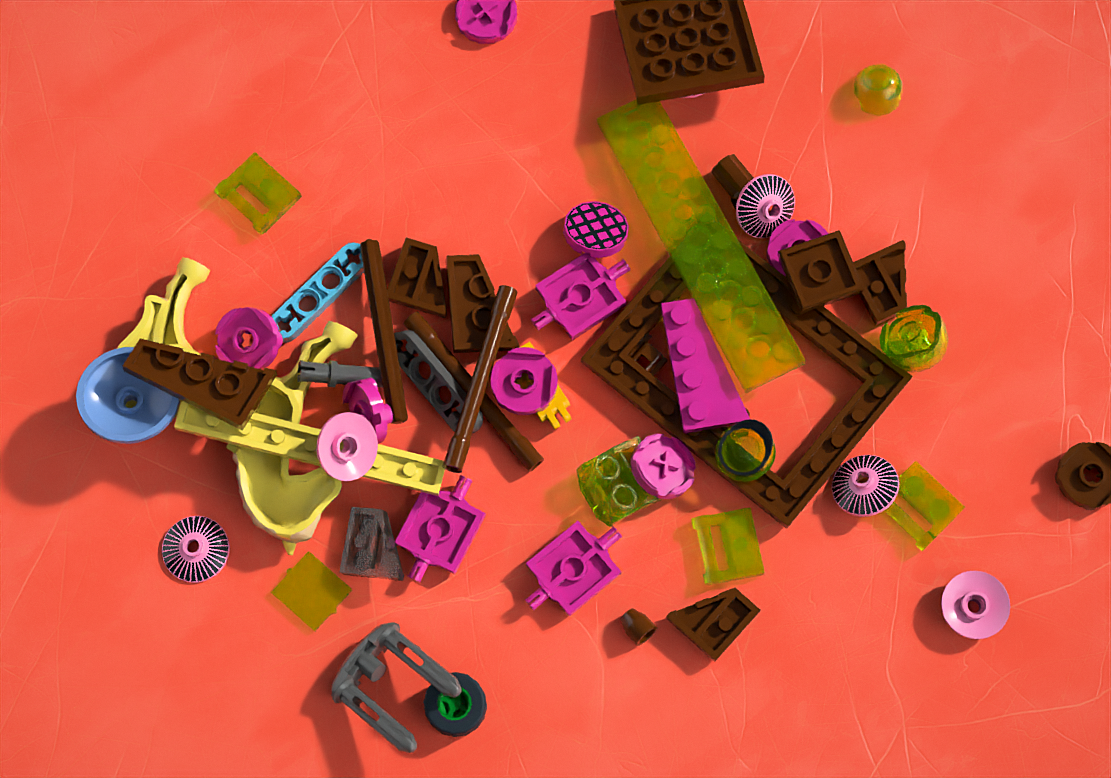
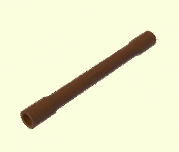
[442,285,518,473]
[403,312,544,472]

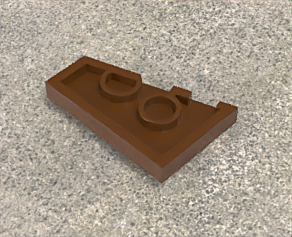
[446,254,520,353]

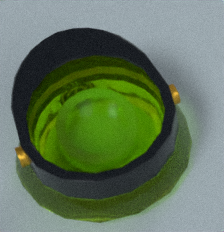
[715,419,776,482]

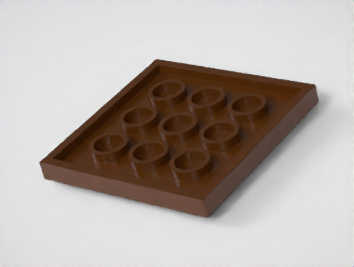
[613,0,765,105]

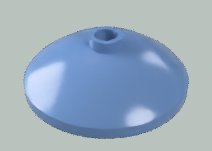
[76,347,180,444]

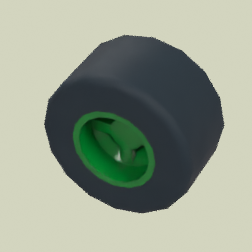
[424,672,487,737]

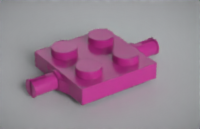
[531,253,630,340]
[394,475,486,583]
[525,521,622,617]

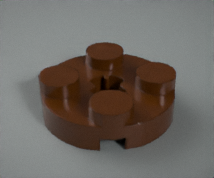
[1055,442,1111,510]

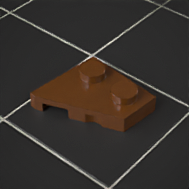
[853,240,907,325]
[666,587,761,662]

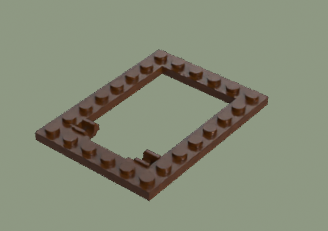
[581,215,913,529]

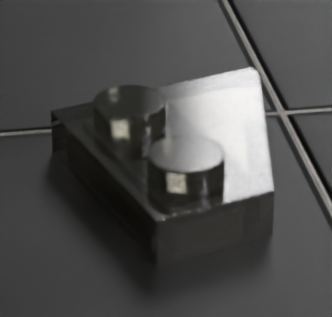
[339,507,404,581]

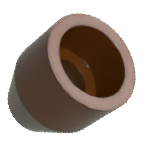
[620,608,657,646]

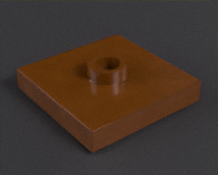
[777,230,864,314]

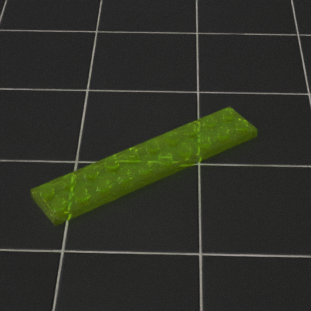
[597,100,806,393]

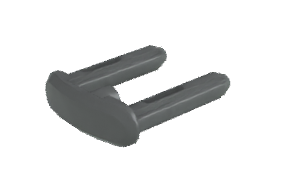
[331,622,462,753]

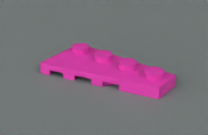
[661,298,750,433]

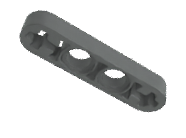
[394,330,483,433]

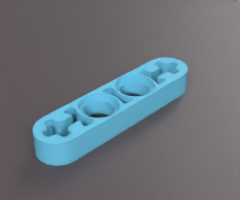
[271,242,364,343]

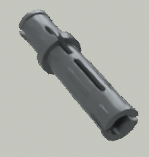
[297,360,383,388]

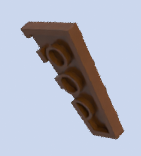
[122,339,277,431]

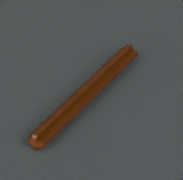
[360,239,408,425]

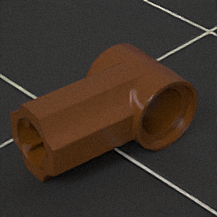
[711,153,754,209]

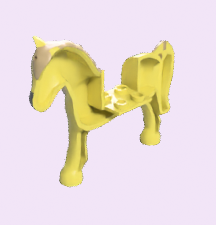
[117,257,358,555]

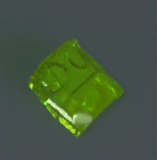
[576,436,662,527]

